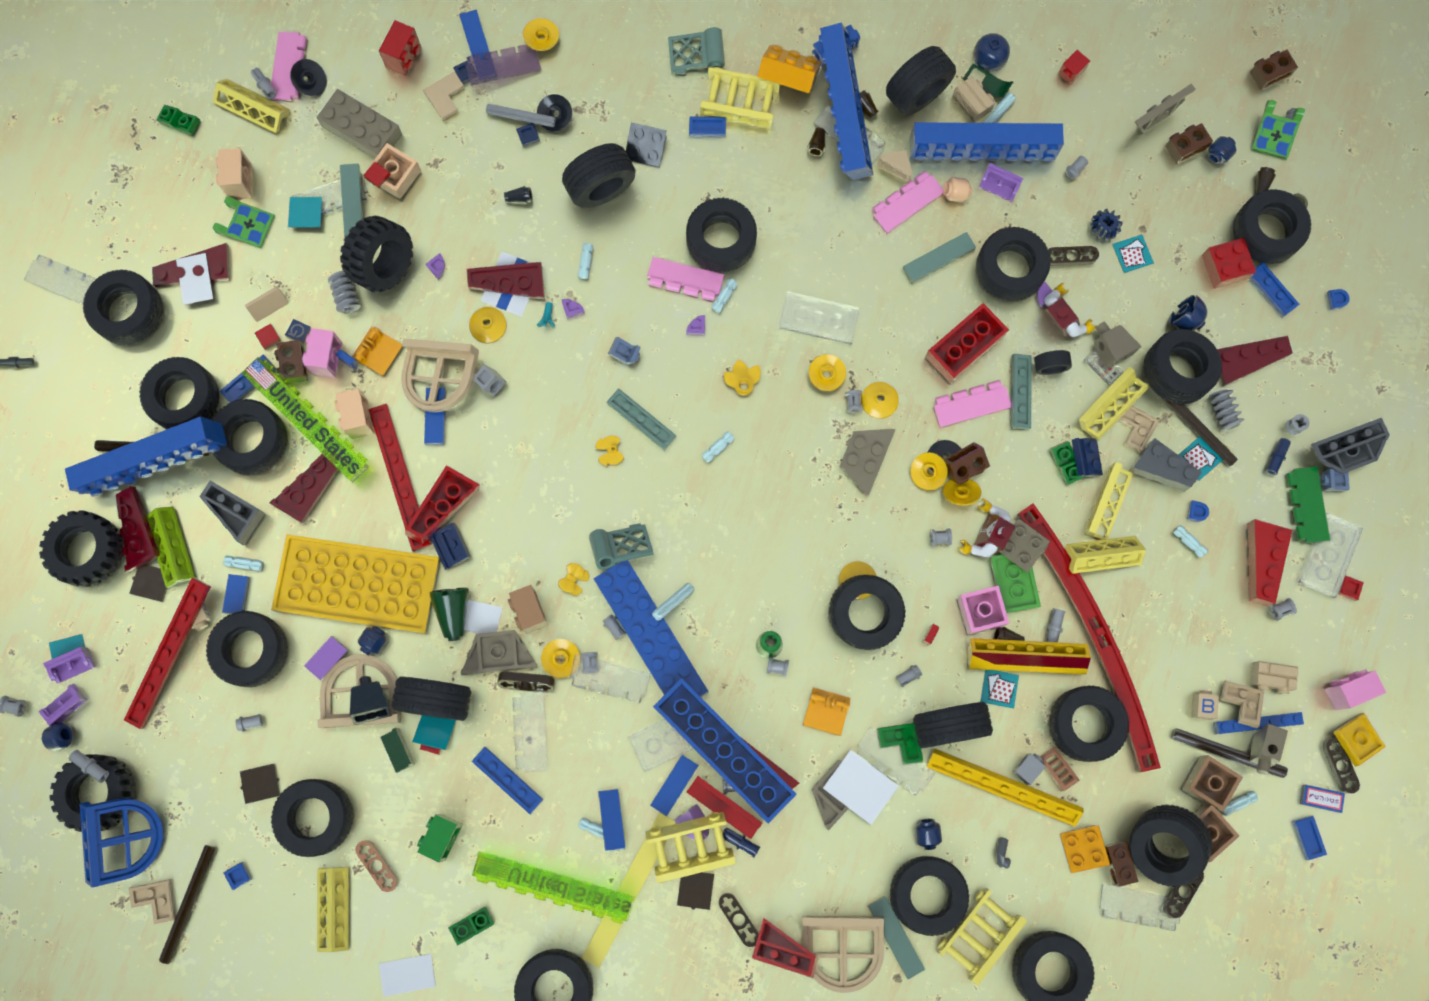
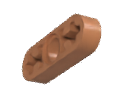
[355,840,398,892]

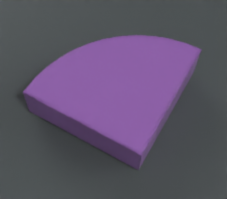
[426,253,445,279]
[1037,281,1053,308]
[561,299,585,319]
[686,315,705,335]

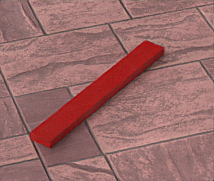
[368,403,431,552]
[124,578,211,729]

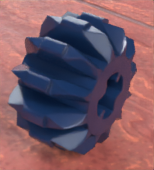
[1090,209,1123,241]

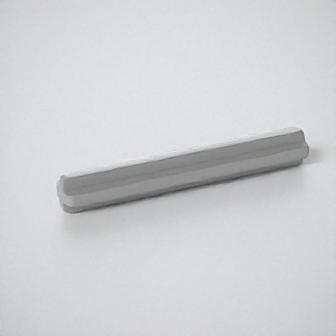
[486,104,556,127]

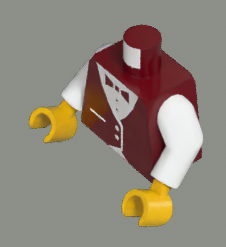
[1044,283,1097,337]
[957,498,1015,557]

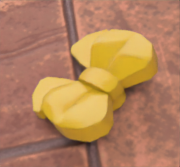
[595,435,624,466]
[558,563,589,596]

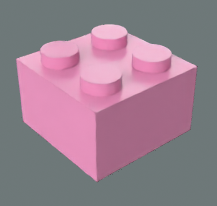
[302,328,342,378]
[957,586,1009,635]
[1325,669,1386,710]

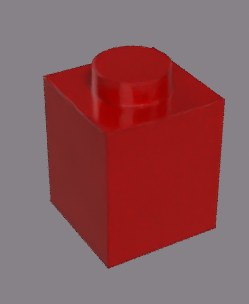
[1059,50,1090,83]

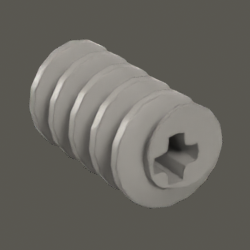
[328,270,361,313]
[1209,389,1244,431]

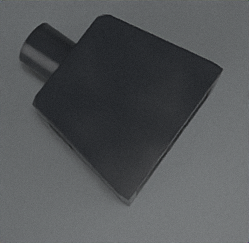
[350,676,392,725]

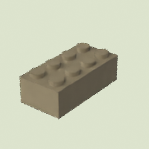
[316,89,402,159]

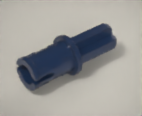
[1265,438,1291,475]
[723,828,760,858]

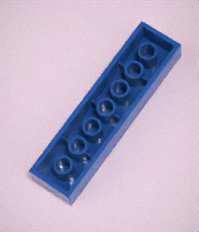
[819,22,874,180]
[910,122,1064,161]
[65,417,227,497]
[593,560,709,698]
[653,678,797,824]

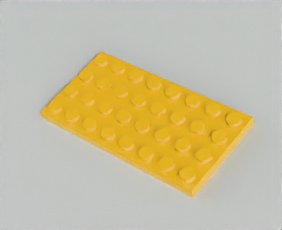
[271,534,440,634]

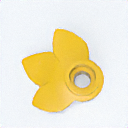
[724,359,761,396]

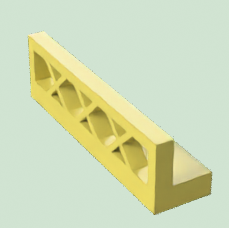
[213,79,290,133]
[1079,367,1149,440]
[1084,462,1133,540]
[1065,536,1146,574]
[317,867,349,952]

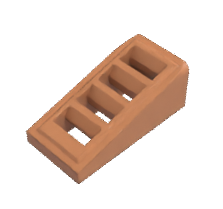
[1040,747,1080,791]

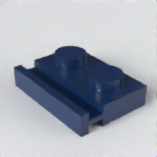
[1072,438,1103,477]
[430,523,471,570]

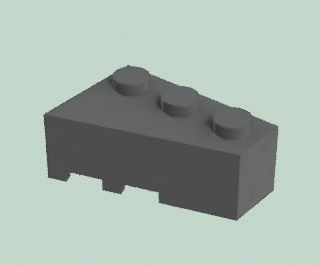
[1128,438,1202,492]
[199,480,265,546]

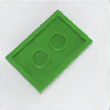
[990,555,1041,613]

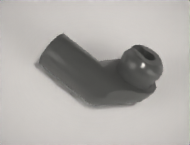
[996,837,1011,869]

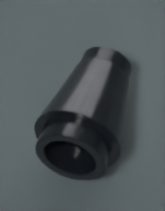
[504,186,533,204]

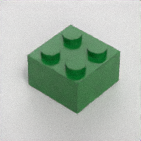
[417,814,463,863]

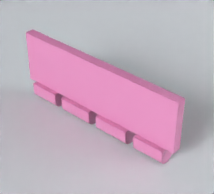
[270,32,307,101]
[872,171,943,234]
[647,257,725,301]
[933,380,1011,428]

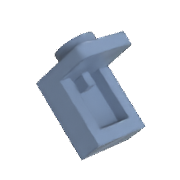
[608,337,641,365]
[1321,469,1350,491]

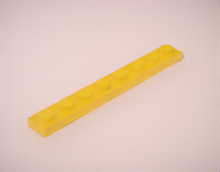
[926,748,1084,827]

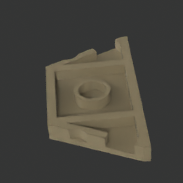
[1135,83,1196,133]
[839,429,895,497]
[461,630,537,675]
[812,760,849,830]

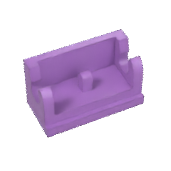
[979,163,1023,202]
[304,636,348,680]
[43,647,95,684]
[39,684,88,726]

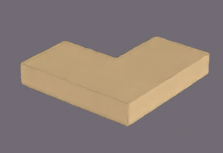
[423,72,465,121]
[1118,402,1160,454]
[1221,680,1264,728]
[129,879,176,924]

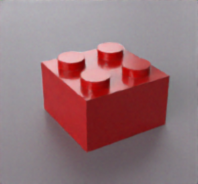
[379,20,421,76]
[1202,238,1256,289]

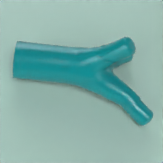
[537,302,555,327]

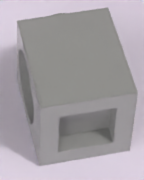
[473,364,507,396]
[1012,753,1046,785]

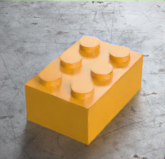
[757,45,822,93]

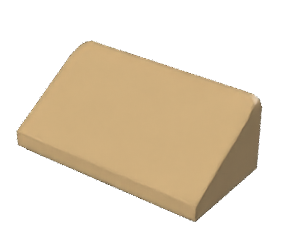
[245,286,288,322]

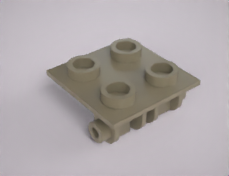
[999,519,1050,573]

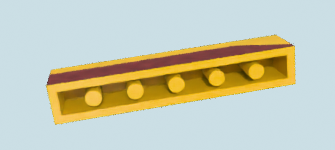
[967,638,1091,674]

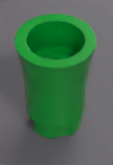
[756,631,783,658]

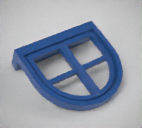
[80,798,163,888]

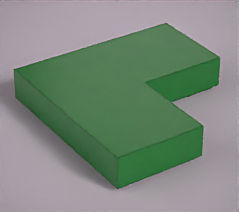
[877,723,924,765]

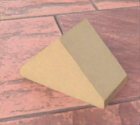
[877,149,913,183]

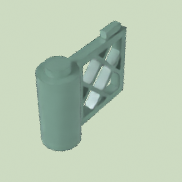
[668,27,725,75]
[589,523,654,570]

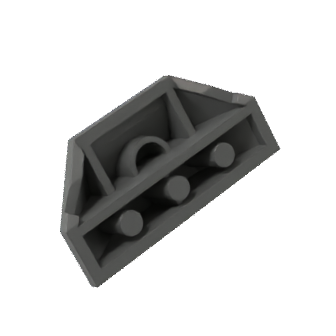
[1311,417,1390,474]

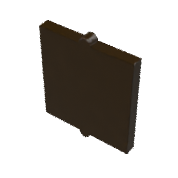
[129,564,172,602]
[240,764,280,804]
[677,872,714,910]

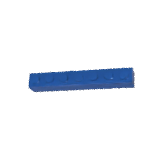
[1213,712,1304,735]

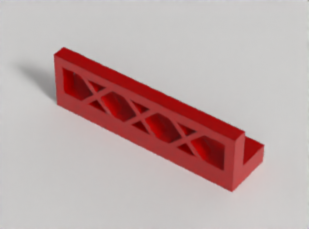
[687,776,763,839]

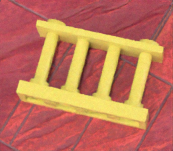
[700,67,780,128]
[645,812,736,883]
[936,888,1027,986]

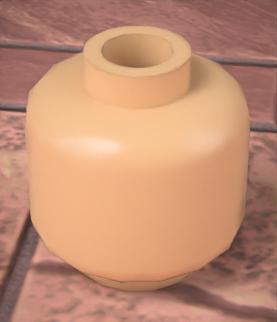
[943,177,972,203]

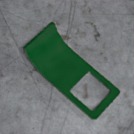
[963,64,1013,98]

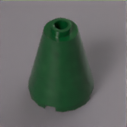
[430,587,469,641]

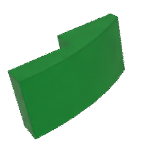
[156,104,200,135]
[1050,441,1084,485]
[448,907,494,946]

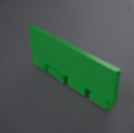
[1286,467,1330,543]

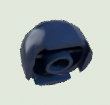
[973,33,1010,72]
[1169,295,1208,331]

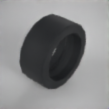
[1034,350,1072,375]

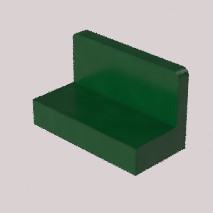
[380,727,415,773]

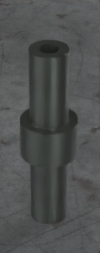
[0,356,34,368]

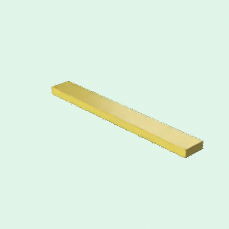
[582,812,676,968]

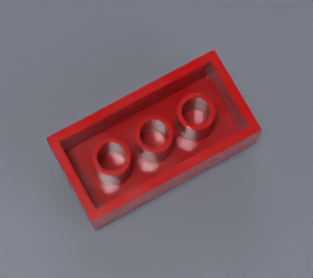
[925,303,1009,384]

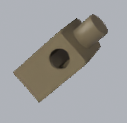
[1094,321,1142,369]
[1250,724,1288,775]

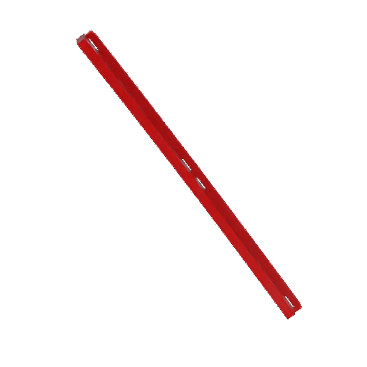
[1017,503,1161,772]

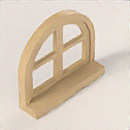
[401,338,479,412]
[318,654,401,728]
[802,916,884,993]

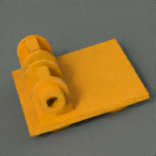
[352,326,403,376]
[803,687,851,736]
[1060,825,1110,873]

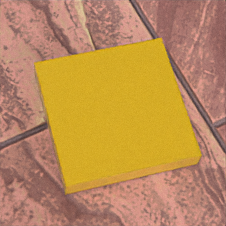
[1333,713,1386,767]

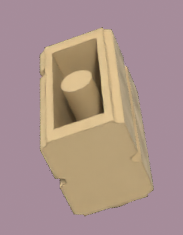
[953,76,995,122]
[1251,661,1298,694]

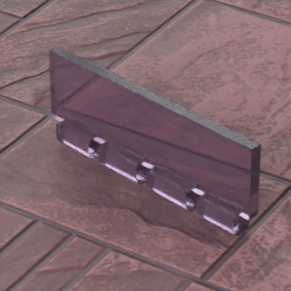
[465,44,541,86]

